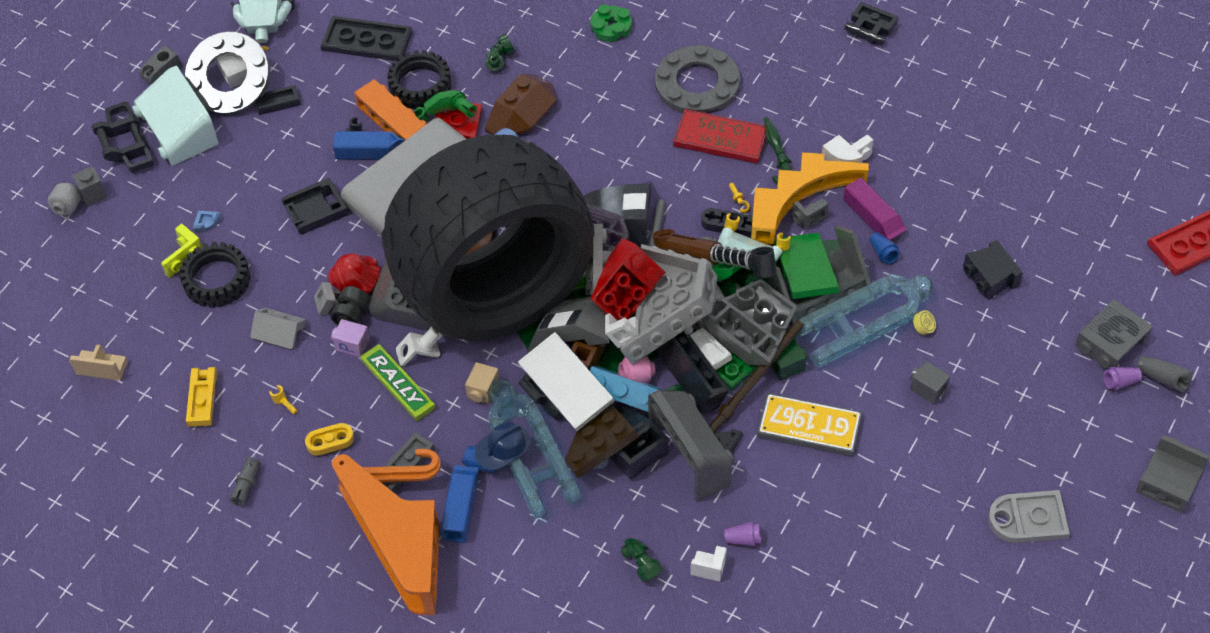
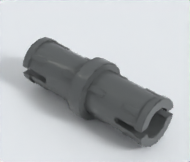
[230,457,261,506]

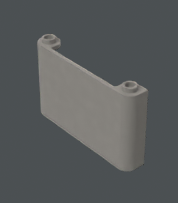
[341,118,466,237]

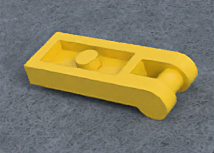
[186,367,217,426]

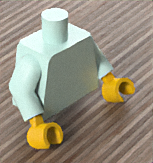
[718,213,791,270]

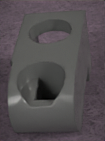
[139,45,183,84]

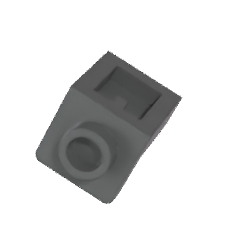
[792,198,828,230]

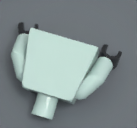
[231,0,295,43]

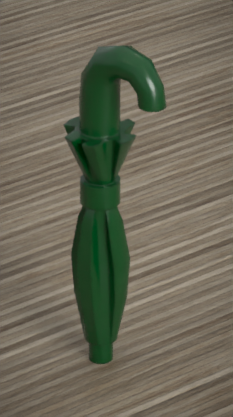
[763,117,792,184]

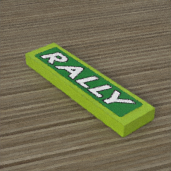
[360,344,436,422]

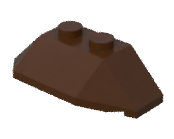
[485,74,557,135]

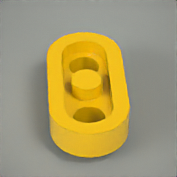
[305,423,354,455]

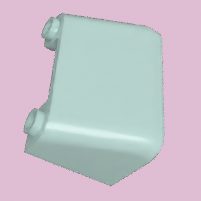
[132,66,219,166]

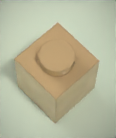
[465,362,500,404]

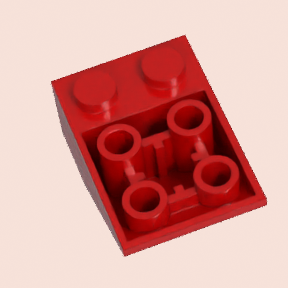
[590,238,666,321]

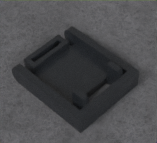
[281,177,349,234]

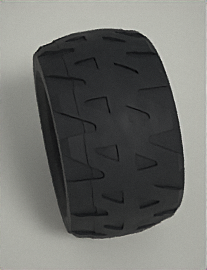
[382,134,595,341]

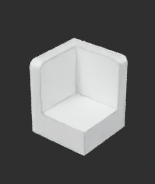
[605,313,638,348]
[690,546,727,582]

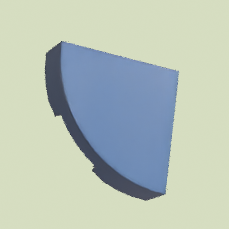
[193,210,221,233]

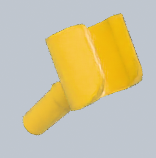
[269,385,298,415]

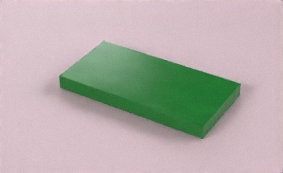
[774,233,839,299]

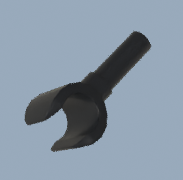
[346,117,362,131]

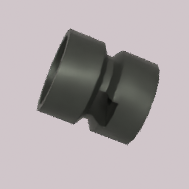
[330,286,370,326]

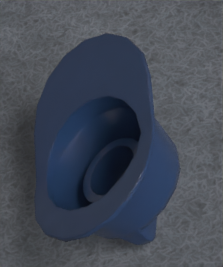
[475,422,530,470]

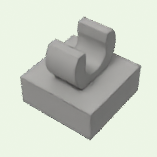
[314,282,340,315]

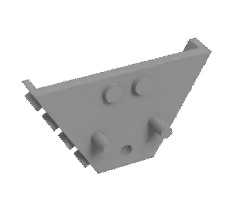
[621,244,718,365]

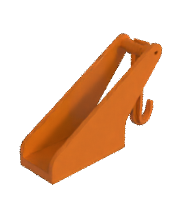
[332,449,441,615]

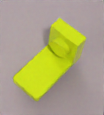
[161,224,203,278]

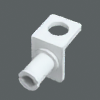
[396,326,443,366]

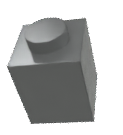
[72,166,107,206]
[910,361,950,404]

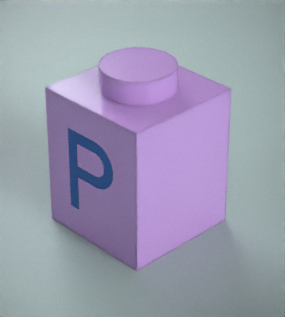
[331,319,370,357]

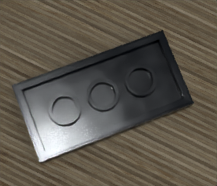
[321,16,413,61]

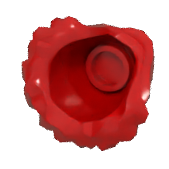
[328,253,381,294]

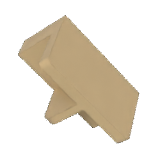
[69,344,128,381]

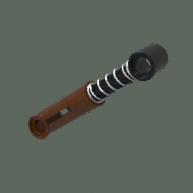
[653,229,777,278]

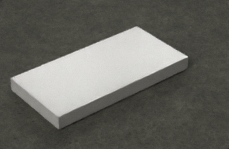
[518,332,614,431]

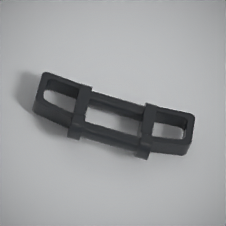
[92,101,154,173]

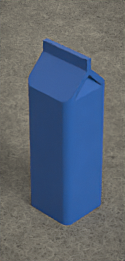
[333,131,404,160]
[440,465,479,543]

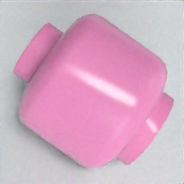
[618,356,655,384]

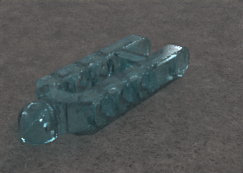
[796,273,933,368]
[488,379,581,519]

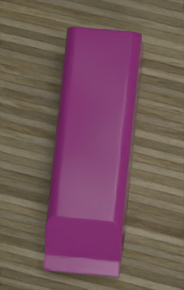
[843,178,907,240]

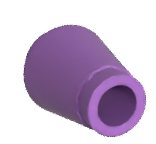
[1103,367,1142,390]
[724,521,762,546]

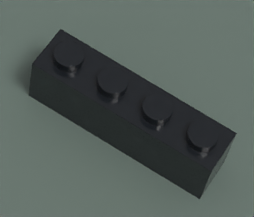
[655,331,729,413]

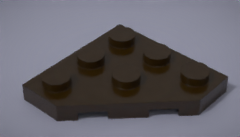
[564,404,639,478]

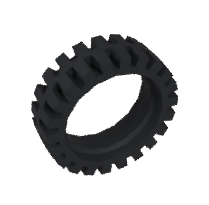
[387,50,451,109]
[180,242,250,308]

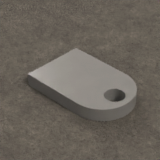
[988,490,1070,543]

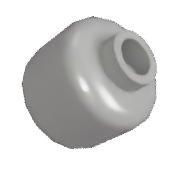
[48,183,81,216]

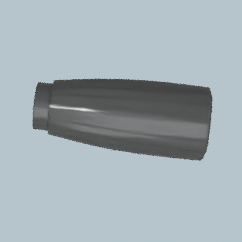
[1136,356,1193,392]

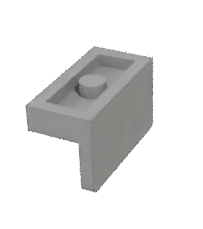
[250,308,307,349]

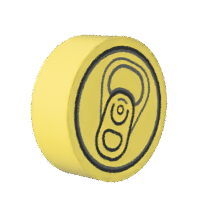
[913,310,936,335]

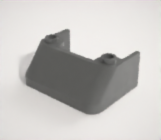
[764,225,872,329]
[369,260,431,331]
[648,390,734,502]

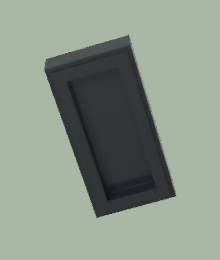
[256,85,301,115]

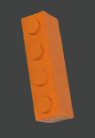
[354,79,427,141]

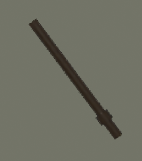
[709,320,805,434]

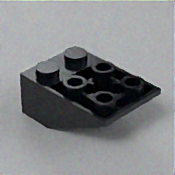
[610,403,668,480]

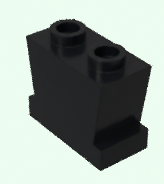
[963,240,1023,300]

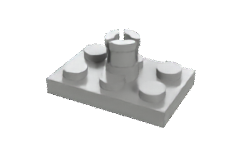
[586,224,612,295]

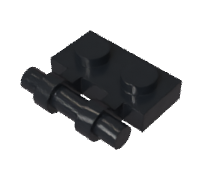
[844,2,899,45]

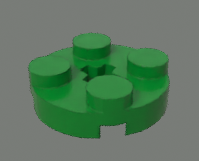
[590,4,632,42]

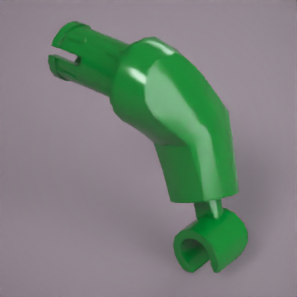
[414,90,477,122]

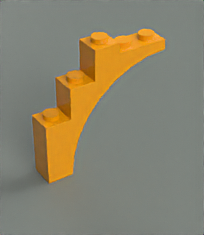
[751,152,869,244]

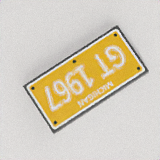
[757,393,862,457]

